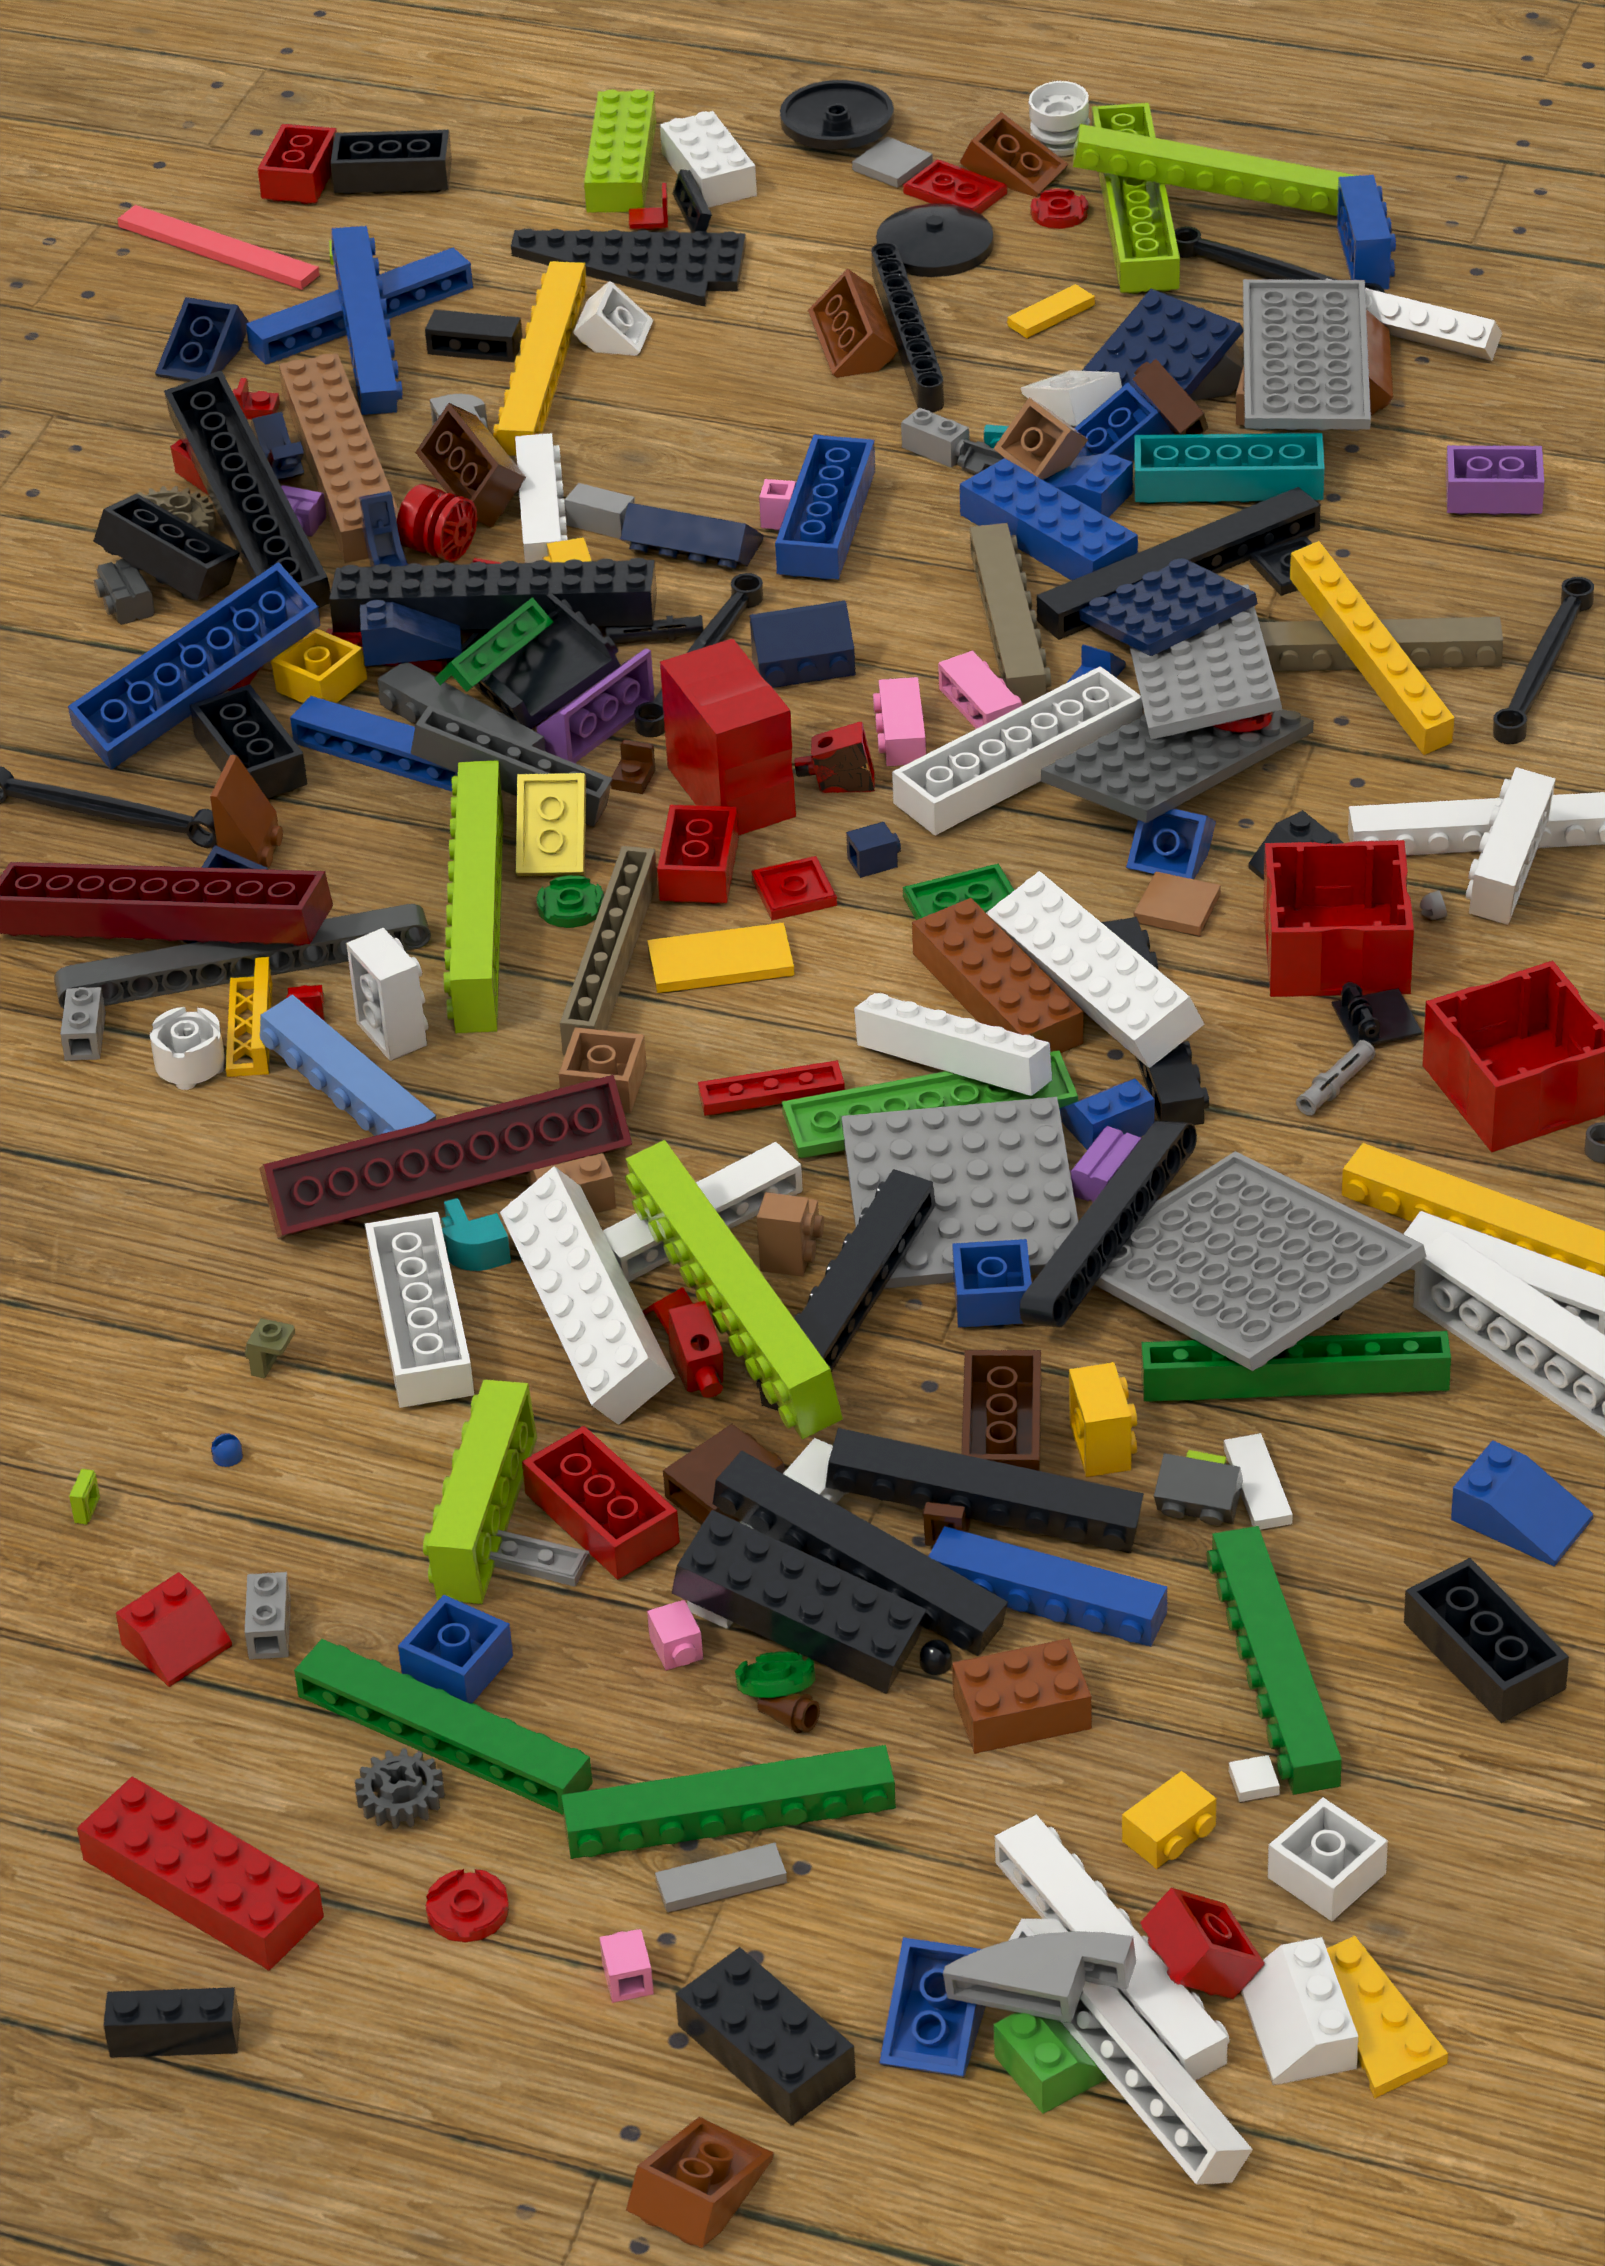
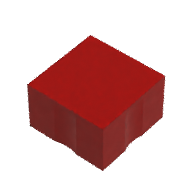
[660,638,796,836]
[1263,840,1414,997]
[1422,960,1605,1153]

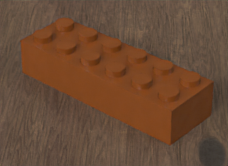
[912,898,1084,1053]

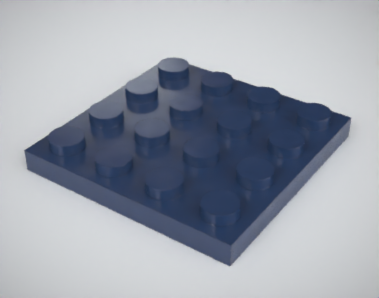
[1082,289,1244,396]
[1079,558,1258,656]

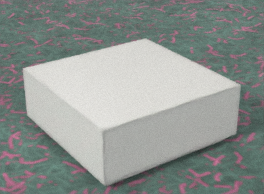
[1229,1755,1280,1802]

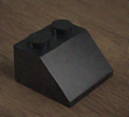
[1248,810,1344,880]

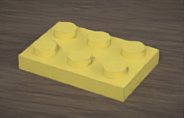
[516,773,586,876]

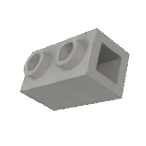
[901,408,969,468]
[564,483,635,539]
[60,987,106,1061]
[245,1572,291,1659]

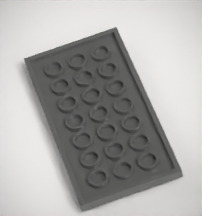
[1041,709,1314,823]

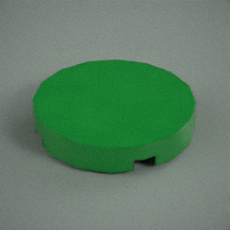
[536,875,604,928]
[735,1651,816,1698]

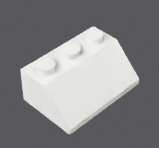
[1241,1937,1358,2085]

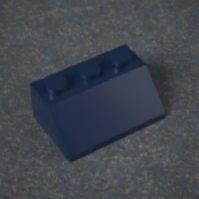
[750,600,856,688]

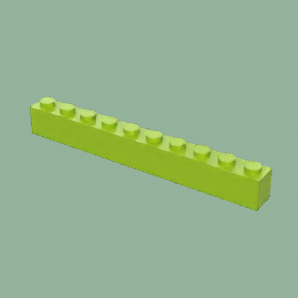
[1073,124,1358,216]

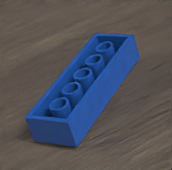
[775,435,875,580]
[959,458,1138,580]

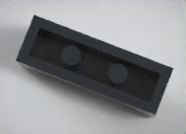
[425,309,523,362]
[103,1987,240,2058]

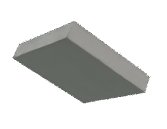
[852,137,933,188]

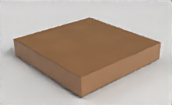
[1134,871,1221,936]

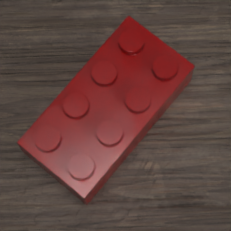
[522,1426,680,1580]

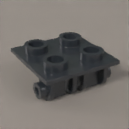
[1332,982,1422,1047]

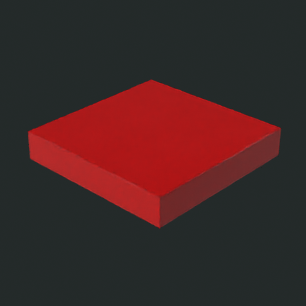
[751,856,837,921]

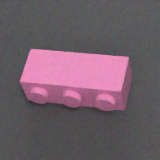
[938,651,1023,729]
[873,677,926,766]

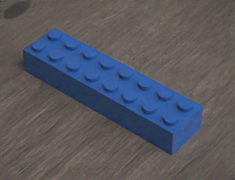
[68,562,320,770]

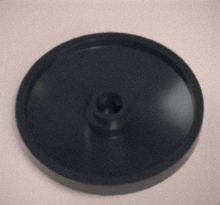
[780,80,894,150]
[876,203,993,277]

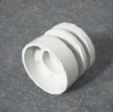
[1029,81,1090,156]

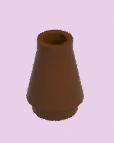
[757,1693,820,1733]

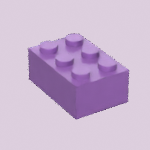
[1445,445,1544,515]

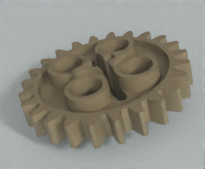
[137,486,216,535]

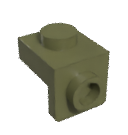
[245,1318,295,1378]

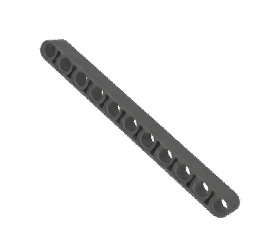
[54,904,431,1009]

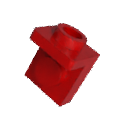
[233,378,280,420]
[286,985,325,1021]

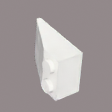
[1021,370,1122,428]

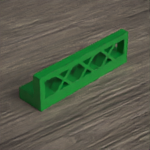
[434,597,553,692]

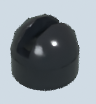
[920,1640,952,1675]

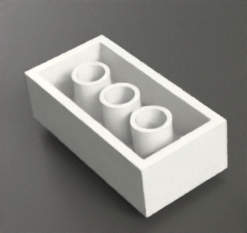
[660,111,757,208]
[1465,767,1556,925]

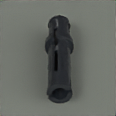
[606,615,704,643]

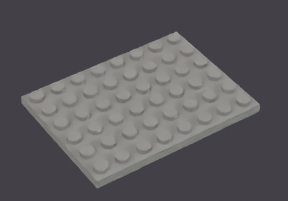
[1094,1151,1427,1371]

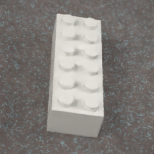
[365,1212,474,1408]

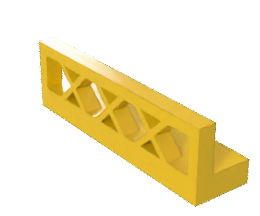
[226,957,273,1077]

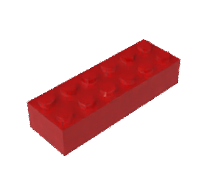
[77,1776,324,1971]

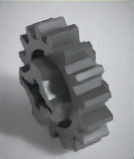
[355,1748,445,1829]

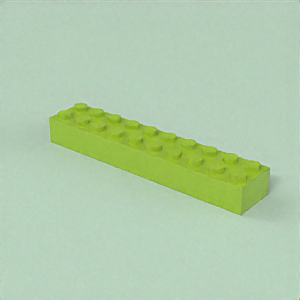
[1092,103,1180,294]
[444,760,504,1033]
[625,1140,843,1440]

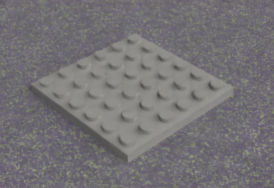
[842,1097,1078,1288]

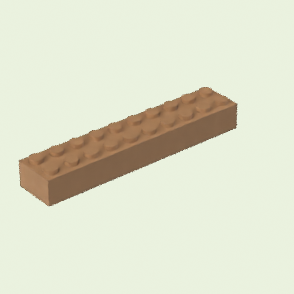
[279,353,406,563]

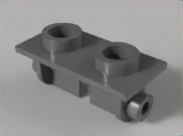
[957,439,1006,474]

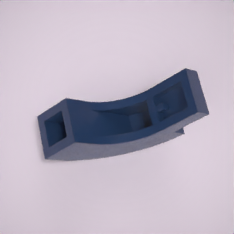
[250,412,304,481]
[359,491,408,567]

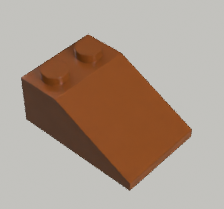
[959,112,1068,197]
[210,755,283,867]
[626,2117,774,2248]

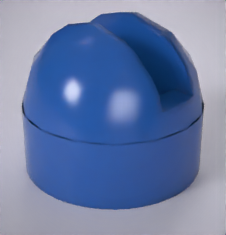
[211,1433,243,1467]

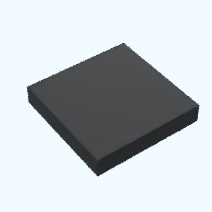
[1250,536,1313,596]

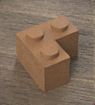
[757,1192,824,1277]

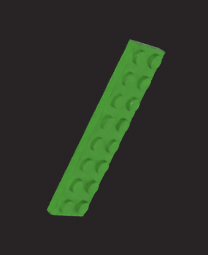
[782,1050,1078,1159]

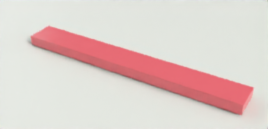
[117,205,320,290]

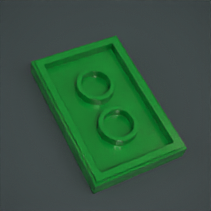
[902,863,1014,920]

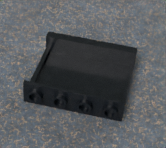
[474,593,621,729]

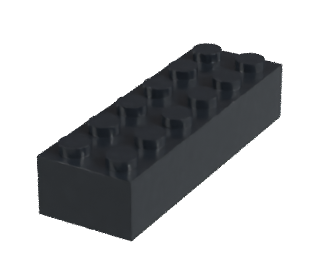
[672,1510,927,1694]

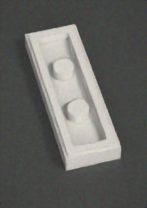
[1224,1433,1293,1530]

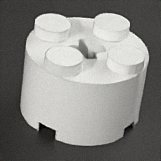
[150,1007,225,1090]

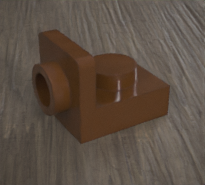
[611,740,656,794]
[923,1502,971,1546]

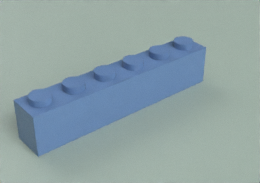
[260,994,436,1136]

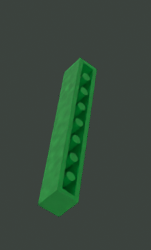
[1141,1331,1451,1402]
[1206,1526,1342,1795]
[294,1639,593,1815]
[561,1745,896,1859]

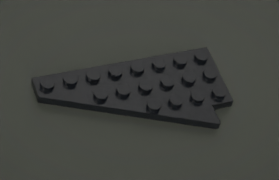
[511,228,746,306]

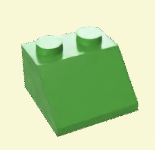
[994,2012,1108,2114]

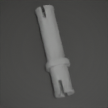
[1296,1040,1376,1116]

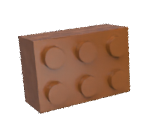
[952,1638,1092,1754]

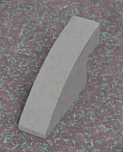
[943,1931,1136,2023]

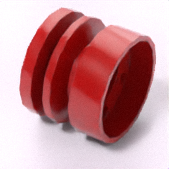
[397,484,477,562]

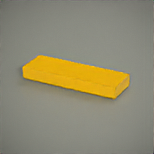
[1007,284,1095,338]

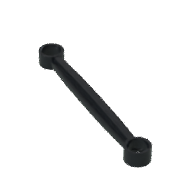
[1174,226,1385,293]
[634,573,763,737]
[1493,577,1594,744]
[0,766,217,848]

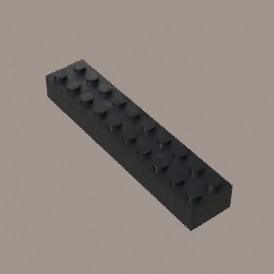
[164,370,331,608]
[329,558,657,633]

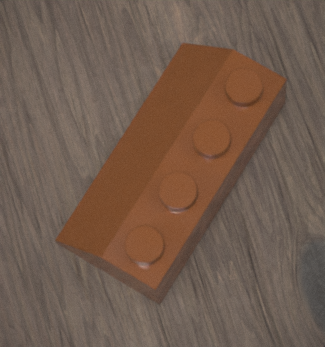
[808,268,899,378]
[1366,309,1393,415]

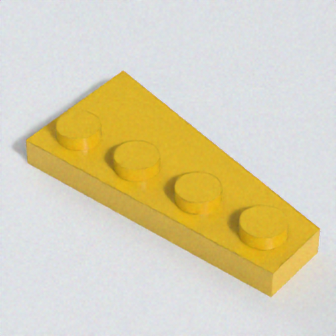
[1326,1936,1448,2099]

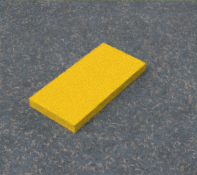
[647,922,794,993]

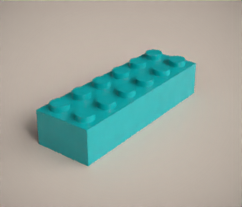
[1134,433,1325,504]

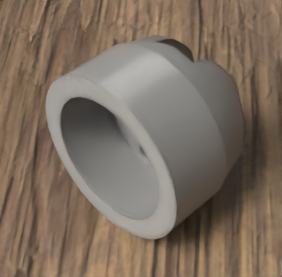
[1420,890,1448,920]

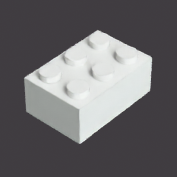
[346,928,428,1061]

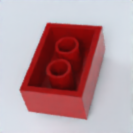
[258,124,337,204]
[657,805,739,903]

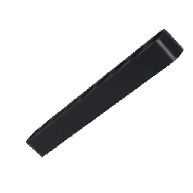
[871,242,944,412]
[1019,1120,1197,1328]

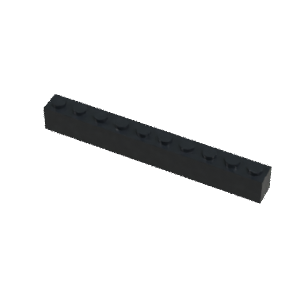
[1037,487,1321,640]

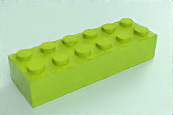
[584,89,656,213]
[423,1380,537,1604]

